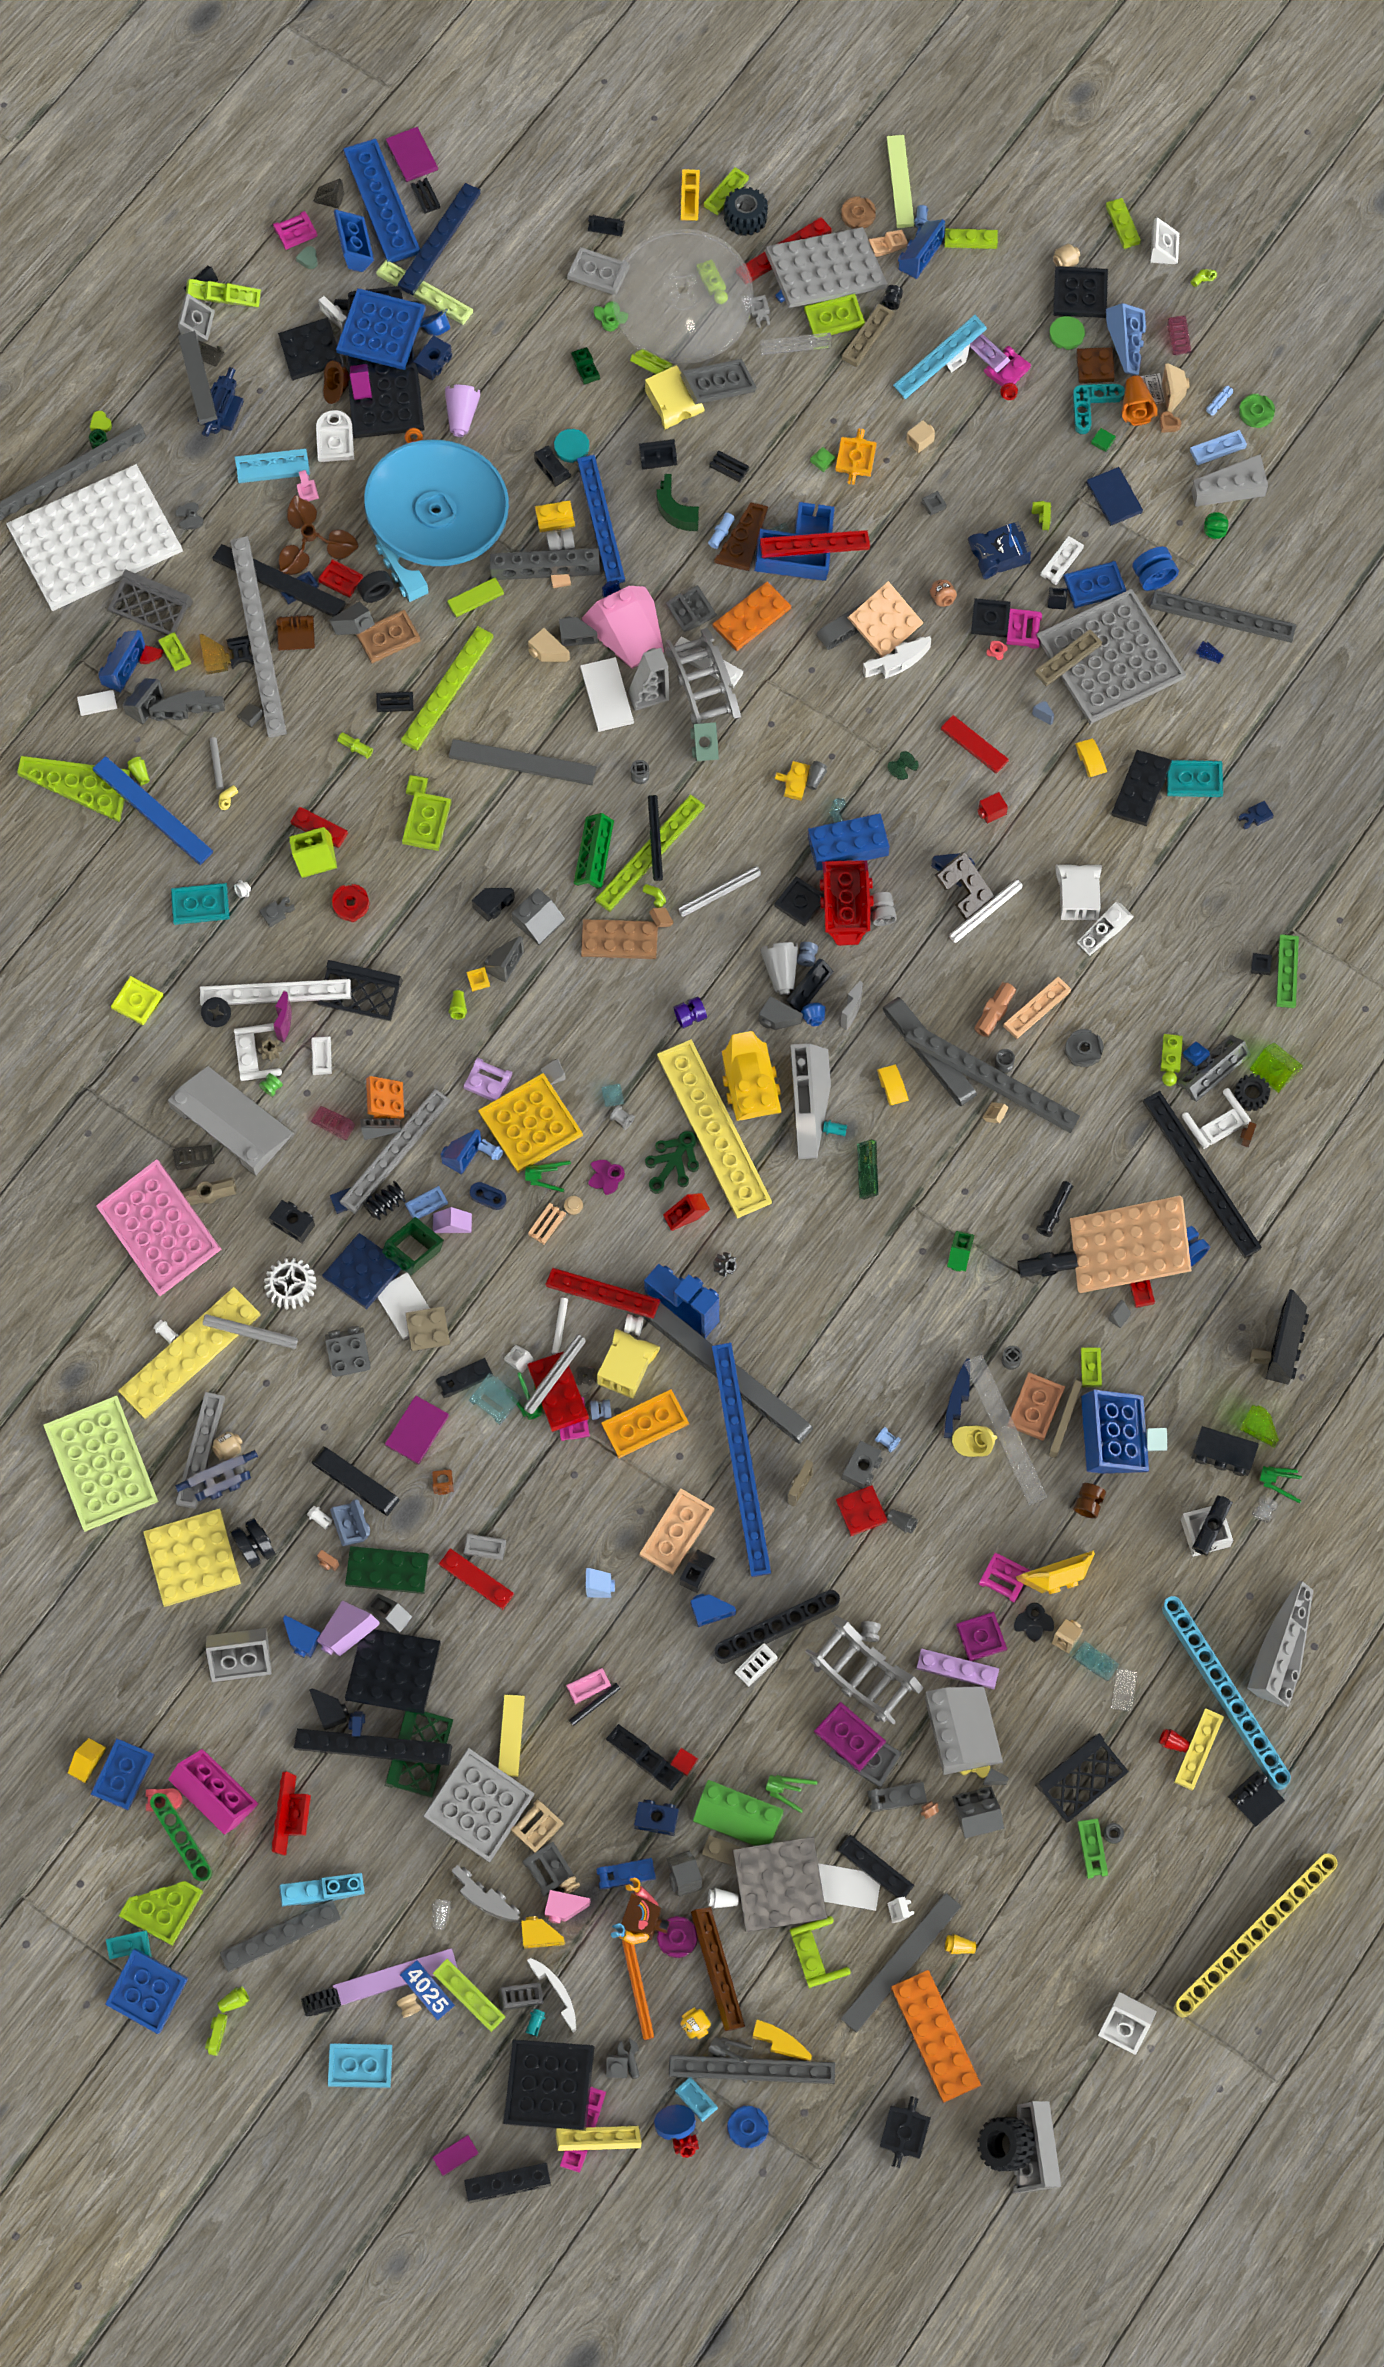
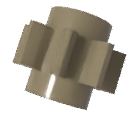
[258,1037,283,1062]

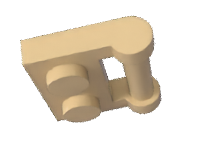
[511,1799,564,1853]

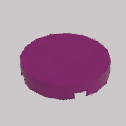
[657,1916,698,1958]

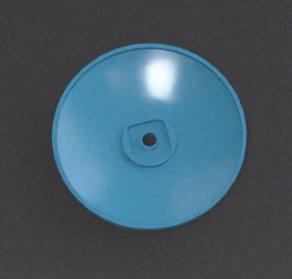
[364,440,509,566]

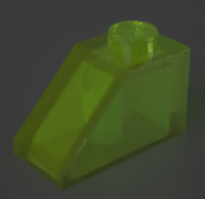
[1240,1405,1279,1448]

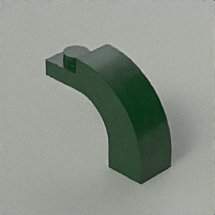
[657,474,699,531]

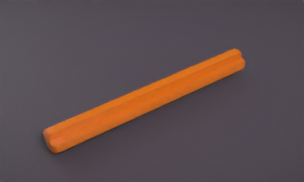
[622,1940,654,2040]

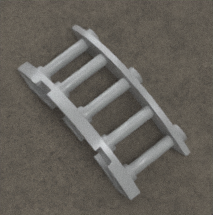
[665,628,741,724]
[805,1615,923,1725]

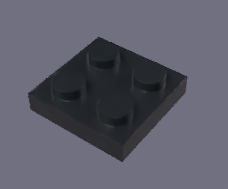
[971,598,1011,637]
[774,876,824,927]

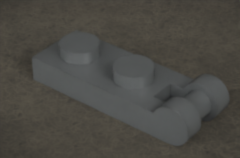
[867,1782,927,1812]

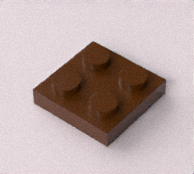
[1076,347,1115,383]

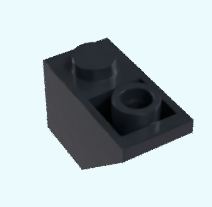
[472,888,515,922]
[680,1549,715,1594]

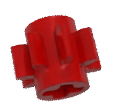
[672,2134,699,2158]

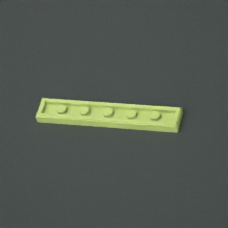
[887,135,914,228]
[376,260,473,325]

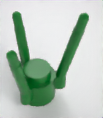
[525,1161,571,1192]
[506,1372,543,1420]
[1260,1466,1302,1503]

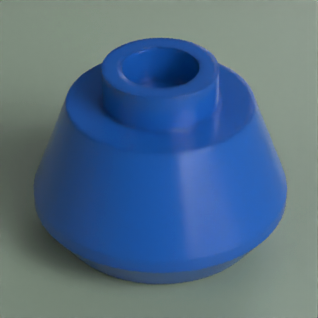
[801,1003,826,1027]

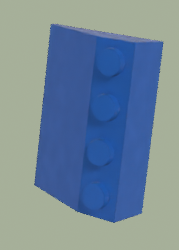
[1081,1390,1149,1474]

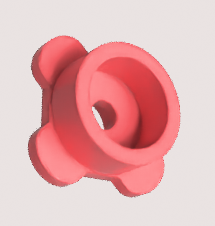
[986,641,1008,660]

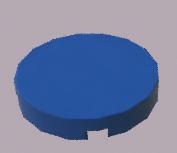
[654,2105,696,2140]
[728,2106,769,2149]

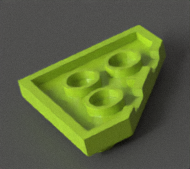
[119,1881,203,1946]

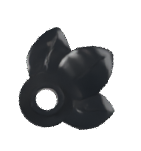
[1014,1603,1054,1643]

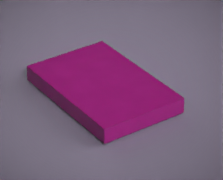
[386,126,438,182]
[385,1395,449,1465]
[814,1701,886,1772]

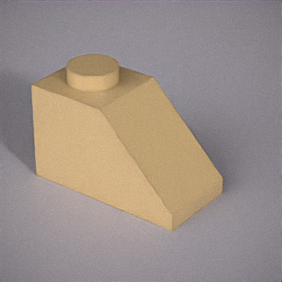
[528,628,570,662]
[1052,1619,1083,1654]

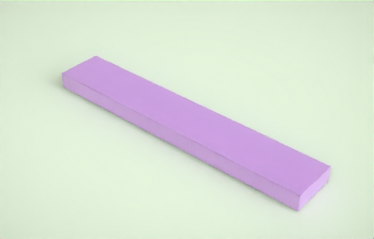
[333,1948,458,2006]

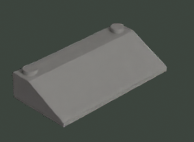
[168,1066,294,1176]

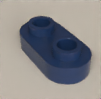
[470,1182,507,1210]

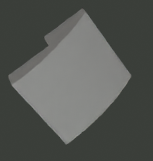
[841,981,863,1031]

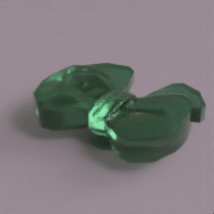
[887,751,919,780]

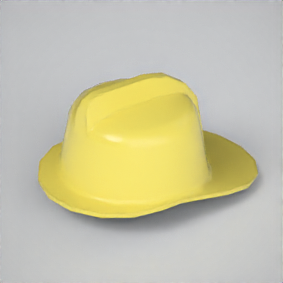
[952,1426,997,1457]

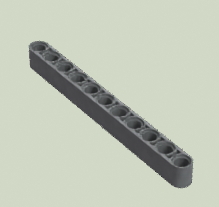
[641,1303,813,1444]

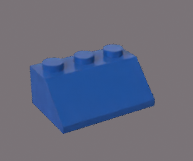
[333,209,374,272]
[898,219,945,279]
[98,630,145,693]

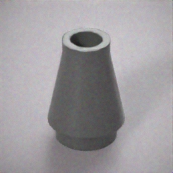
[806,761,827,790]
[887,1509,918,1534]

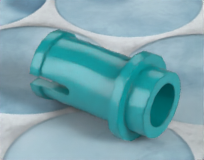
[823,1120,847,1137]
[525,2009,546,2037]

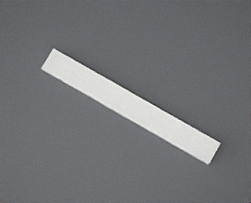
[200,979,351,1006]

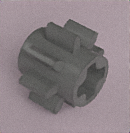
[713,1252,737,1277]

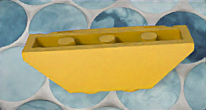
[1016,1550,1095,1595]

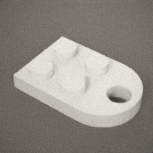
[316,410,354,462]

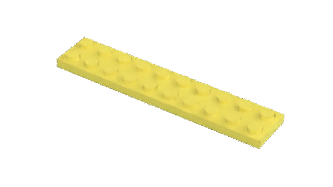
[657,1039,772,1219]

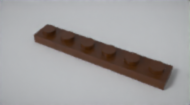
[691,1907,745,2032]

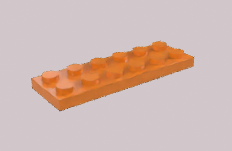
[891,1970,981,2103]

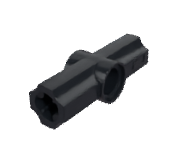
[1017,1251,1078,1278]
[1192,1495,1233,1556]

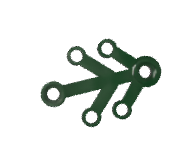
[645,1131,699,1194]

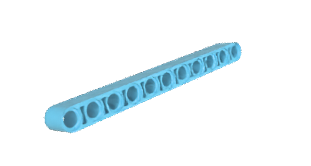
[1162,1596,1291,1790]

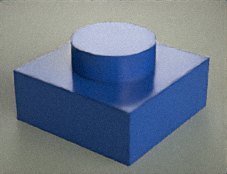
[1182,1041,1210,1067]

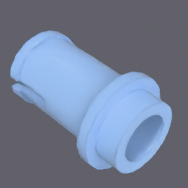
[477,1139,503,1160]

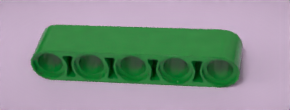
[150,1793,213,1882]

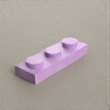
[969,334,1010,373]

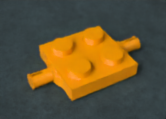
[835,428,877,485]

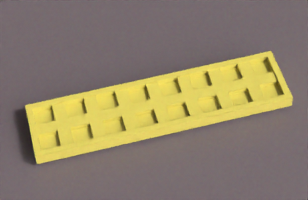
[118,1287,261,1419]

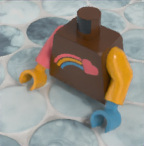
[611,1878,670,1945]

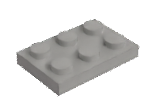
[567,247,629,296]

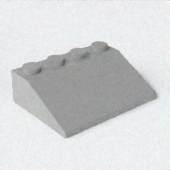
[925,1687,1003,1775]

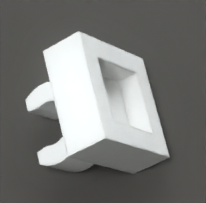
[887,1897,914,1923]

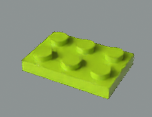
[804,294,865,339]
[402,792,451,851]

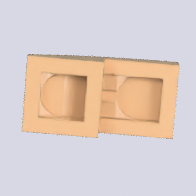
[868,230,908,257]

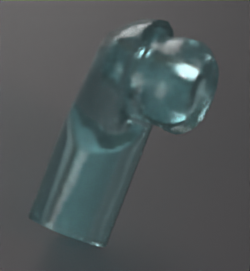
[829,798,846,823]

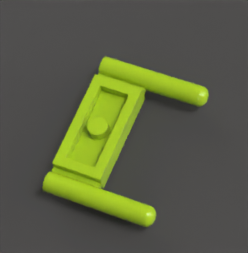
[789,1916,851,1988]

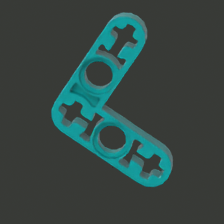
[1073,384,1125,435]

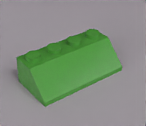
[693,1780,784,1846]

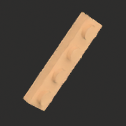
[1003,977,1071,1039]

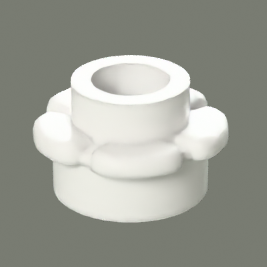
[234,880,251,898]

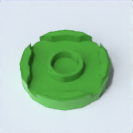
[1049,316,1085,350]
[1239,394,1275,428]

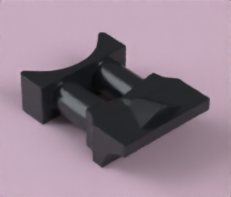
[226,635,254,669]

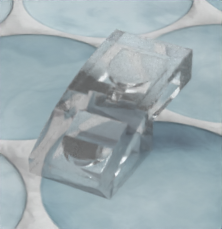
[1111,1668,1137,1712]

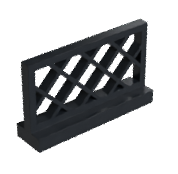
[318,960,403,1022]
[1035,1733,1129,1823]

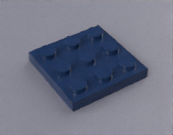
[322,1233,402,1310]

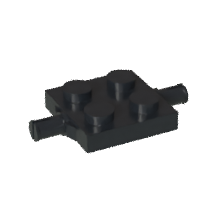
[879,2096,931,2169]

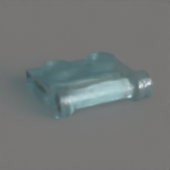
[469,1373,521,1425]

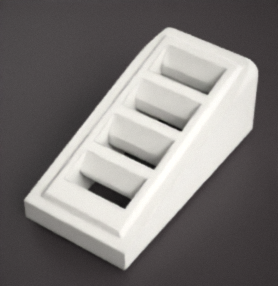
[735,1643,778,1687]

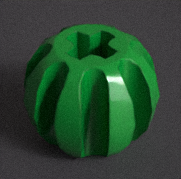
[1204,512,1229,539]

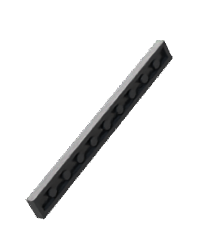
[1143,1091,1262,1259]

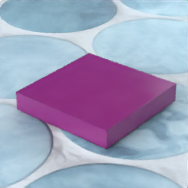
[956,1612,1007,1661]

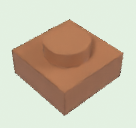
[317,1550,339,1571]

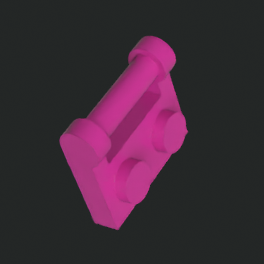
[273,211,318,250]
[984,346,1031,386]
[1007,609,1042,649]
[979,1553,1031,1603]

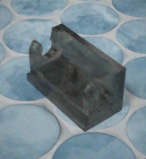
[198,340,225,367]

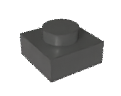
[922,491,947,516]
[606,2055,628,2078]

